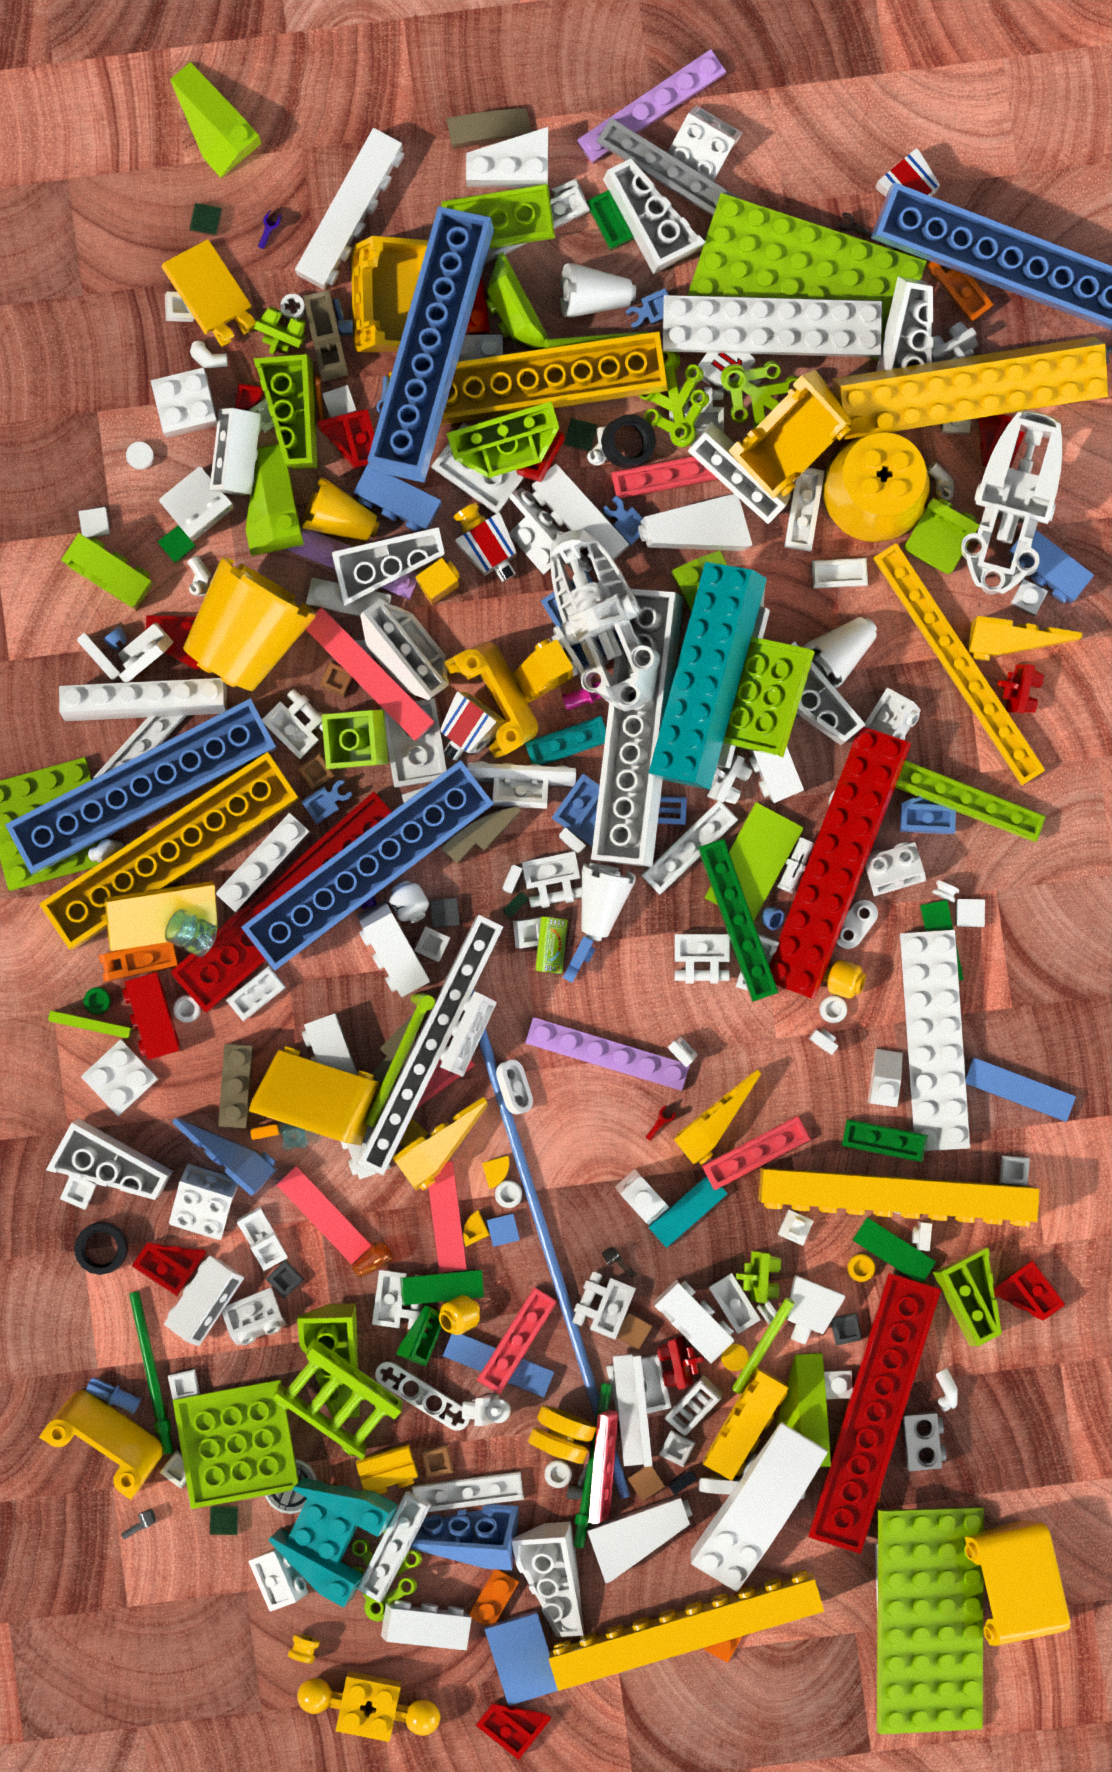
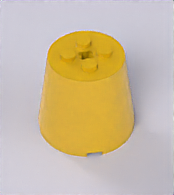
[822,433,930,542]
[183,556,317,691]

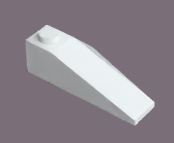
[511,1522,584,1637]

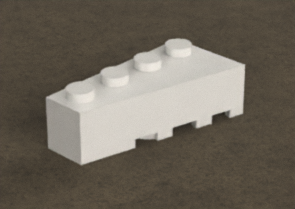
[603,159,706,274]
[876,276,933,371]
[332,527,445,606]
[791,641,866,745]
[46,1118,173,1200]

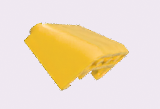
[351,236,429,352]
[729,370,852,499]
[443,641,538,759]
[249,1046,381,1146]
[39,1390,163,1500]
[965,1520,1070,1646]

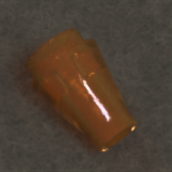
[351,1241,394,1278]

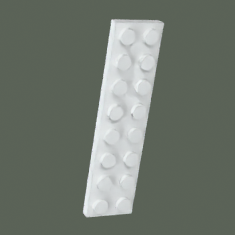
[662,295,882,357]
[900,930,970,1151]

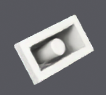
[867,1049,903,1107]

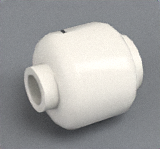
[389,881,429,923]

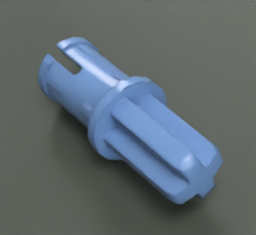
[86,1377,142,1415]

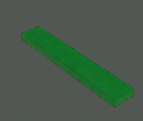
[698,839,779,1002]

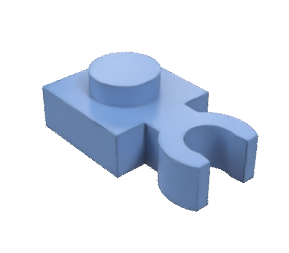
[625,288,669,329]
[601,496,643,546]
[301,780,353,825]
[563,937,595,983]

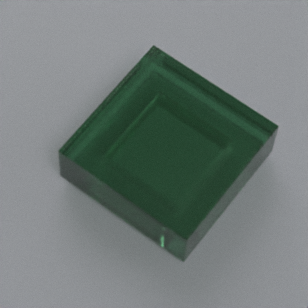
[190,203,222,236]
[564,418,597,452]
[503,892,529,919]
[210,1506,238,1535]

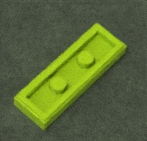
[48,1010,133,1038]

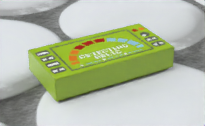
[535,917,568,974]

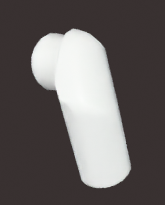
[190,340,228,368]

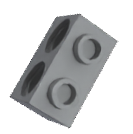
[902,1410,946,1471]

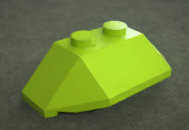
[485,252,549,350]
[446,401,559,478]

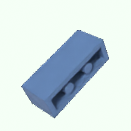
[353,464,442,532]
[1007,530,1094,604]

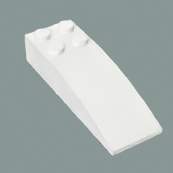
[691,1422,828,1592]

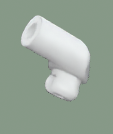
[587,426,607,465]
[927,461,954,501]
[187,555,211,596]
[88,839,124,863]
[935,1369,958,1412]

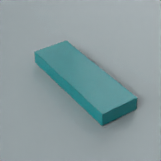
[525,716,606,766]
[648,1176,728,1248]

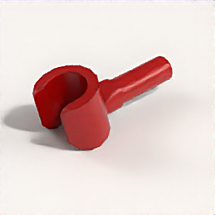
[645,1106,675,1141]

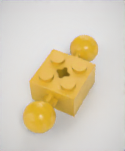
[297,1671,440,1742]

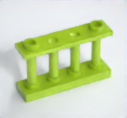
[273,1338,403,1460]

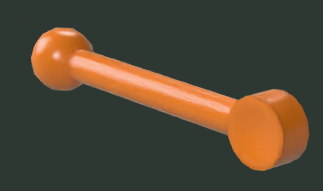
[314,375,324,431]

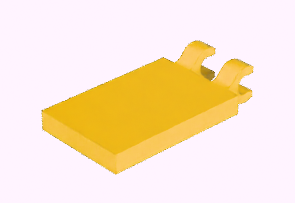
[162,239,256,347]

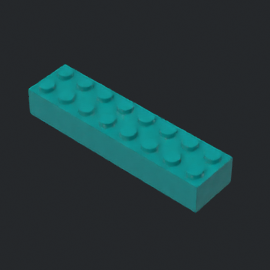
[648,562,767,790]

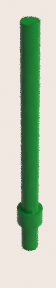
[129,1291,174,1455]
[573,1383,613,1548]

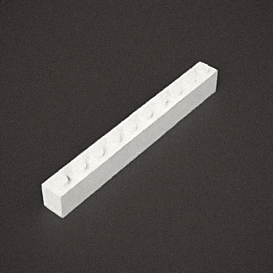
[357,915,503,1175]

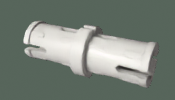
[777,837,815,894]

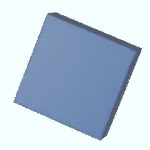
[487,1213,520,1247]

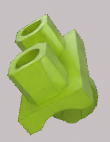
[254,306,306,355]
[736,1251,781,1303]

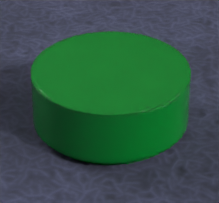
[83,987,112,1015]

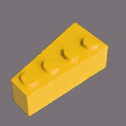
[512,638,573,703]
[702,1367,788,1481]

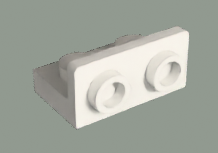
[118,623,174,683]
[864,688,921,740]
[222,1288,287,1345]
[248,1549,308,1612]

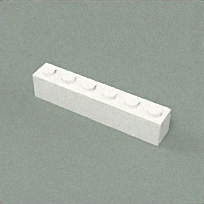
[295,128,405,290]
[59,678,227,721]
[301,1013,392,1179]

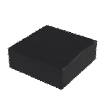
[668,1468,697,1495]

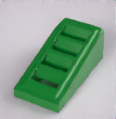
[396,1306,442,1366]

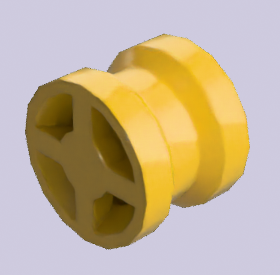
[453,503,486,534]
[287,1633,320,1664]

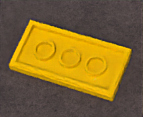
[105,881,218,951]

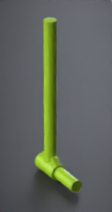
[364,993,435,1128]

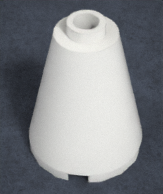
[560,263,636,318]
[803,617,877,689]
[581,863,636,941]

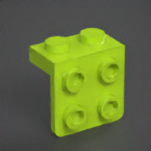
[905,498,980,574]

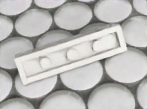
[612,1353,652,1467]

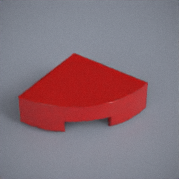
[234,383,264,411]

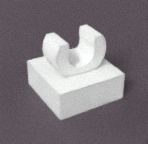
[778,1209,814,1246]

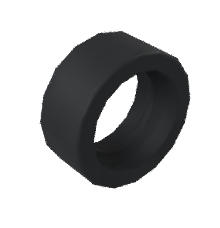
[601,414,656,468]
[74,1222,128,1275]

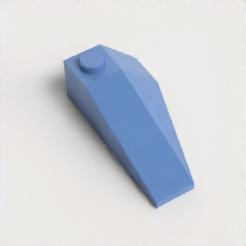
[172,1117,277,1196]
[410,1504,519,1571]

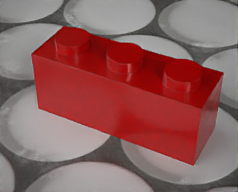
[122,972,182,1060]

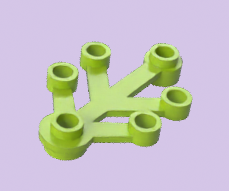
[639,351,709,448]
[720,361,798,429]
[352,1515,422,1622]

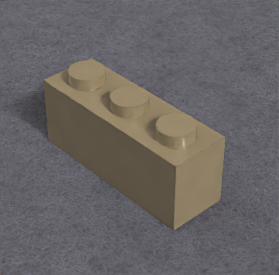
[218,1044,254,1128]

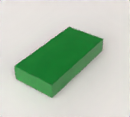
[586,190,634,251]

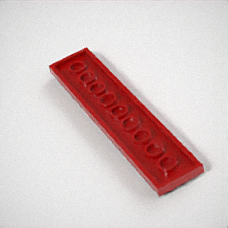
[769,727,911,1000]
[170,791,392,1013]
[808,1273,941,1554]

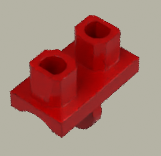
[997,664,1044,714]
[657,1336,705,1390]

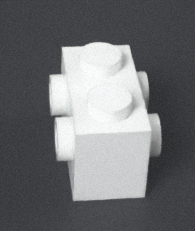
[865,842,926,896]

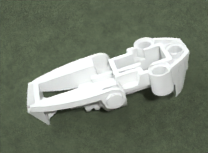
[961,410,1062,595]
[550,530,661,712]

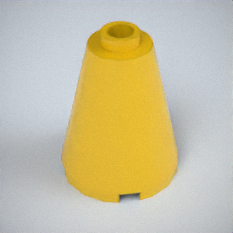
[301,478,380,541]

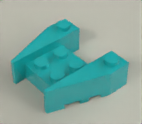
[268,1478,398,1608]

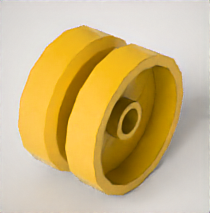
[528,1405,597,1464]

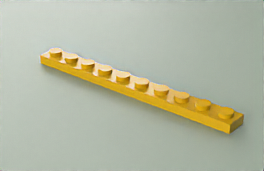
[873,543,1045,786]

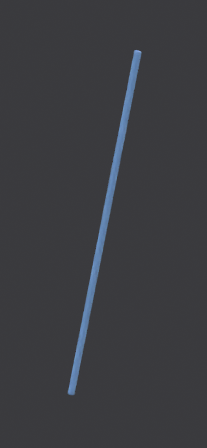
[470,989,631,1499]

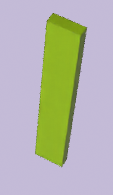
[895,760,1046,842]

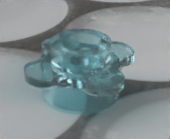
[280,1124,309,1151]

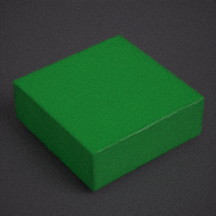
[158,525,196,564]

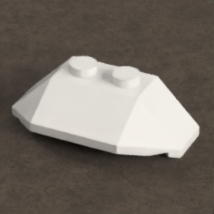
[360,600,449,700]

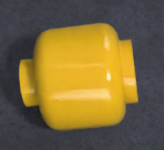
[823,960,866,999]
[439,1295,480,1335]

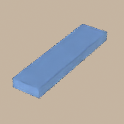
[965,1057,1076,1122]
[443,1334,554,1397]

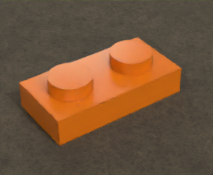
[468,1569,519,1626]

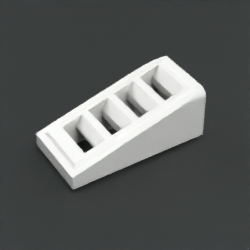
[665,1375,723,1436]

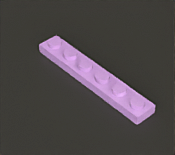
[577,49,726,164]
[285,528,419,600]
[525,1017,690,1091]

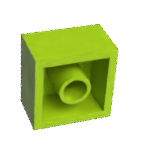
[321,710,389,769]

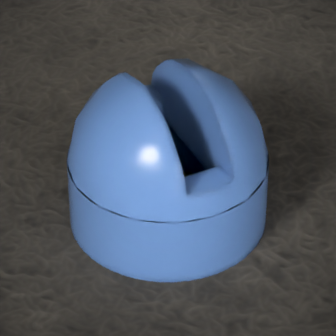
[103,626,127,650]
[761,906,785,930]

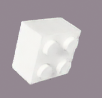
[150,368,218,438]

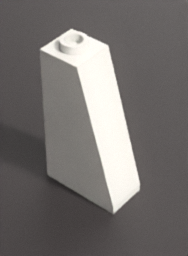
[638,494,752,551]
[587,1495,693,1583]

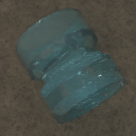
[165,909,217,957]

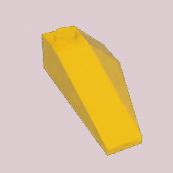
[967,616,1082,661]
[672,1069,761,1164]
[392,1097,488,1191]

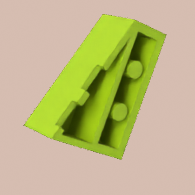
[61,533,154,610]
[933,1247,1002,1347]

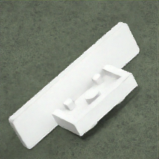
[509,488,592,575]
[467,761,576,809]

